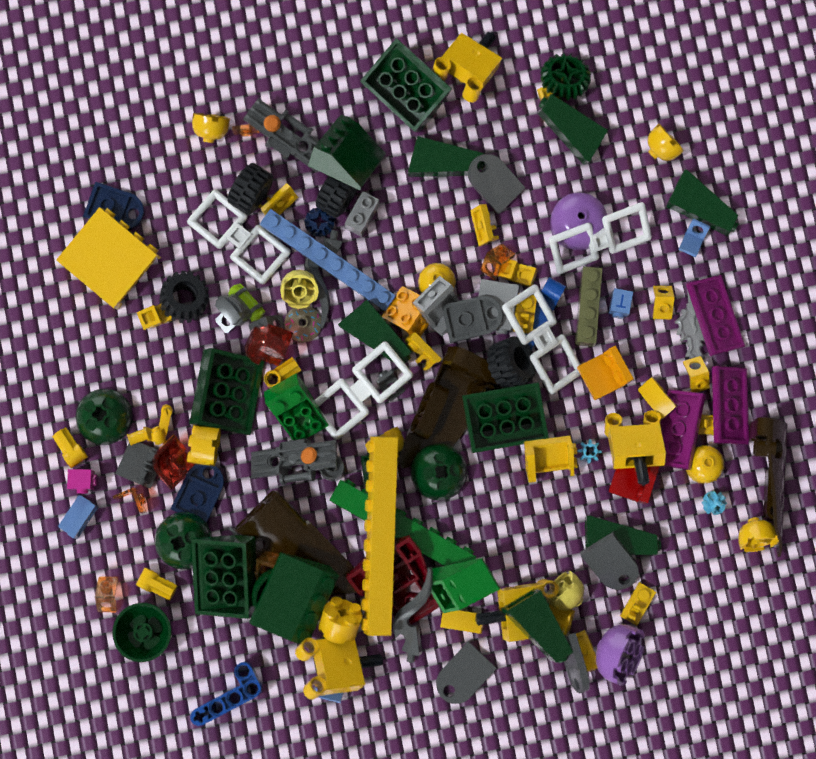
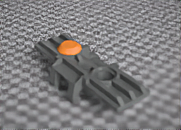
[243,98,318,173]
[251,439,337,485]

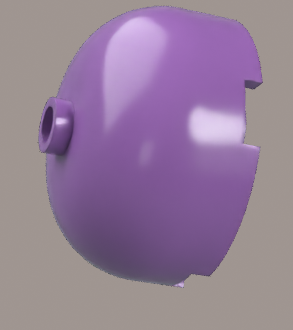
[550,192,607,251]
[596,624,645,686]

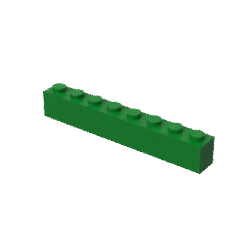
[329,479,476,566]

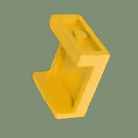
[524,435,578,483]

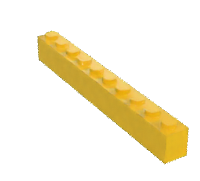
[361,436,398,636]

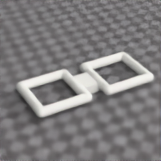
[187,189,291,284]
[549,202,652,274]
[502,284,581,394]
[315,341,413,440]

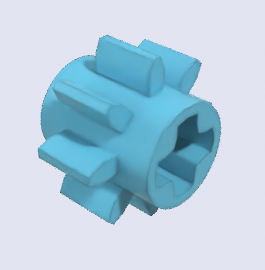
[577,439,602,464]
[701,491,727,515]

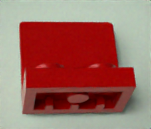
[609,466,660,505]

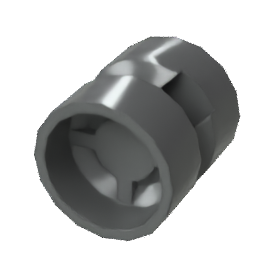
[319,456,345,482]

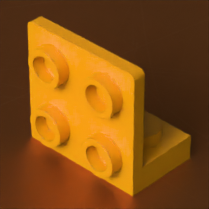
[382,286,429,337]
[577,345,634,400]

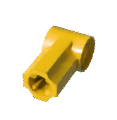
[264,357,302,388]
[52,427,88,469]
[135,567,178,601]

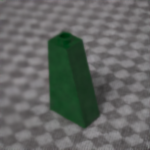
[537,94,608,165]
[408,136,485,177]
[666,169,739,236]
[338,300,413,364]
[585,516,661,555]
[501,589,573,663]

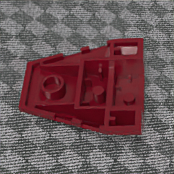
[346,535,439,625]

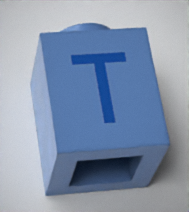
[608,288,633,319]

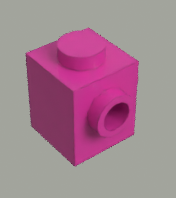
[67,469,98,494]

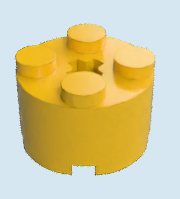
[187,425,221,466]
[319,597,362,644]

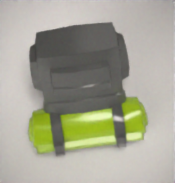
[215,283,265,333]

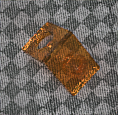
[232,125,259,137]
[481,244,515,280]
[113,487,146,514]
[255,551,279,580]
[95,577,118,612]

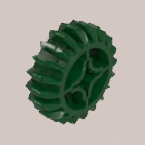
[540,52,591,101]

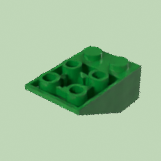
[264,373,329,440]
[431,558,500,613]

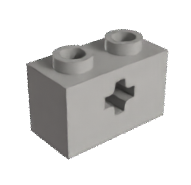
[345,191,380,237]

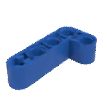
[517,277,566,350]
[190,662,263,726]

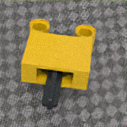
[432,32,502,102]
[604,410,666,486]
[475,579,563,642]
[295,638,383,700]

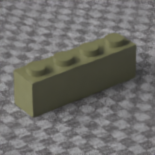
[575,266,602,347]

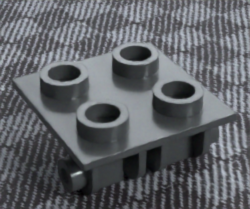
[115,442,166,489]

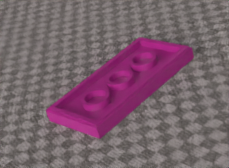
[686,275,745,357]
[712,366,749,445]
[660,389,706,470]

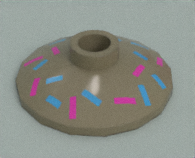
[284,306,321,343]

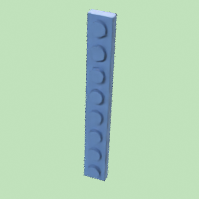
[259,209,396,312]

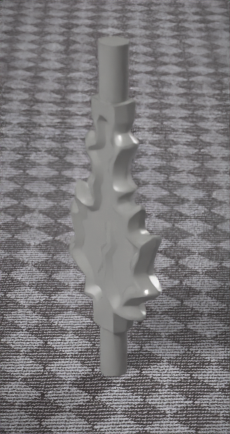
[675,290,705,369]

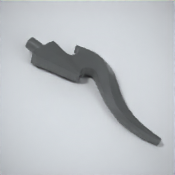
[305,230,342,329]
[393,567,433,663]

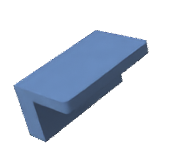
[58,495,99,539]

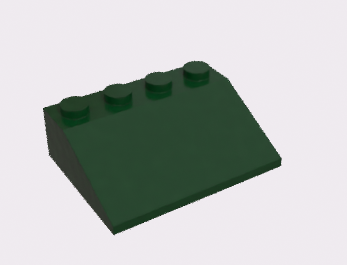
[360,38,452,132]
[308,115,386,190]
[189,348,264,435]
[462,382,549,453]
[191,535,257,619]
[249,552,339,644]

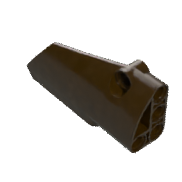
[397,346,498,469]
[749,417,788,557]
[234,490,356,596]

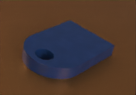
[83,182,145,230]
[171,464,224,524]

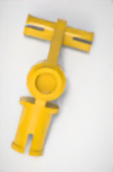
[127,404,173,446]

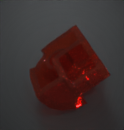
[245,324,293,366]
[153,435,195,490]

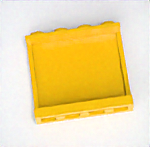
[56,207,161,310]

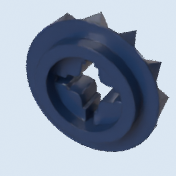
[304,208,335,237]

